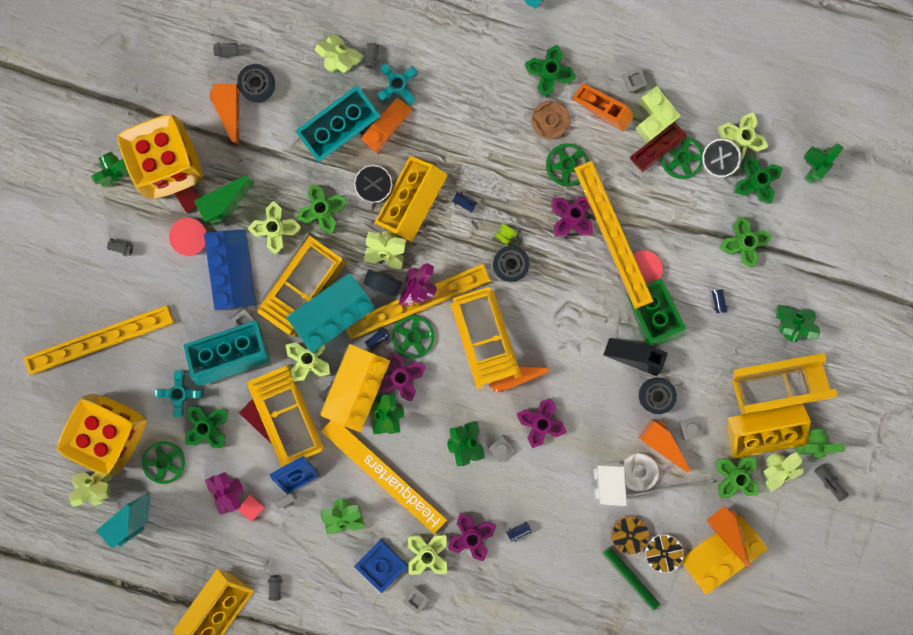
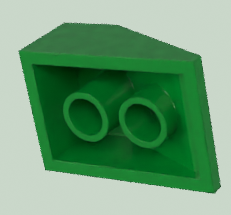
[194,175,255,226]
[626,278,686,347]

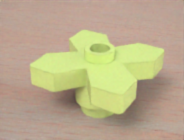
[314,33,364,73]
[717,112,768,158]
[248,201,301,254]
[364,231,406,269]
[286,342,331,382]
[764,452,803,492]
[69,472,112,507]
[408,534,447,575]

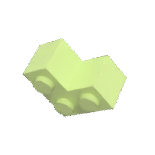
[635,86,680,143]

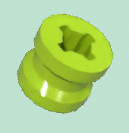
[494,223,518,246]

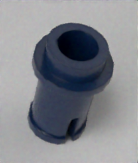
[452,192,477,213]
[711,289,729,314]
[365,327,390,351]
[506,521,532,542]

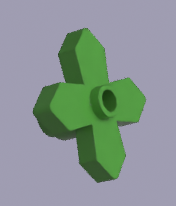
[297,184,347,234]
[719,216,772,268]
[795,429,845,458]
[716,456,758,498]
[321,499,365,534]

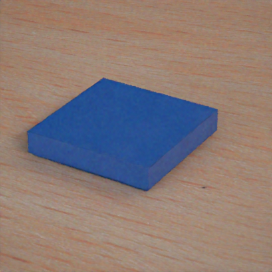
[269,455,320,494]
[354,539,408,593]

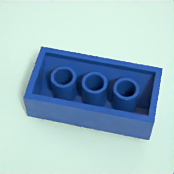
[204,229,257,310]

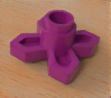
[551,197,593,237]
[399,263,437,307]
[379,352,426,401]
[516,398,567,448]
[204,472,243,515]
[448,512,496,561]

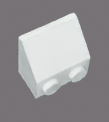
[593,462,626,506]

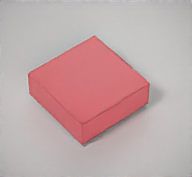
[237,494,265,522]

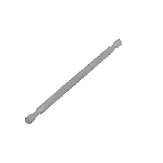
[256,233,310,309]
[626,479,714,497]

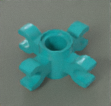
[377,63,418,106]
[154,370,203,417]

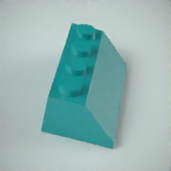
[295,85,381,163]
[286,273,375,353]
[183,320,271,387]
[96,492,150,549]

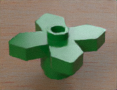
[524,45,576,97]
[803,143,844,183]
[91,152,129,187]
[734,156,783,204]
[775,305,820,342]
[371,394,404,434]
[185,406,228,448]
[447,421,485,466]

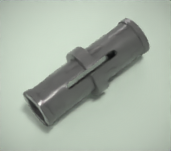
[814,464,848,502]

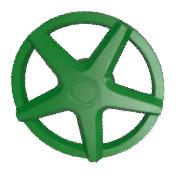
[661,137,703,179]
[546,143,589,186]
[392,315,435,358]
[142,441,185,484]

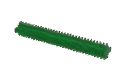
[602,546,660,611]

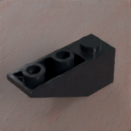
[603,338,668,376]

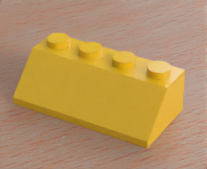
[374,156,448,242]
[320,344,390,432]
[727,404,811,459]
[682,514,768,595]
[173,569,254,635]

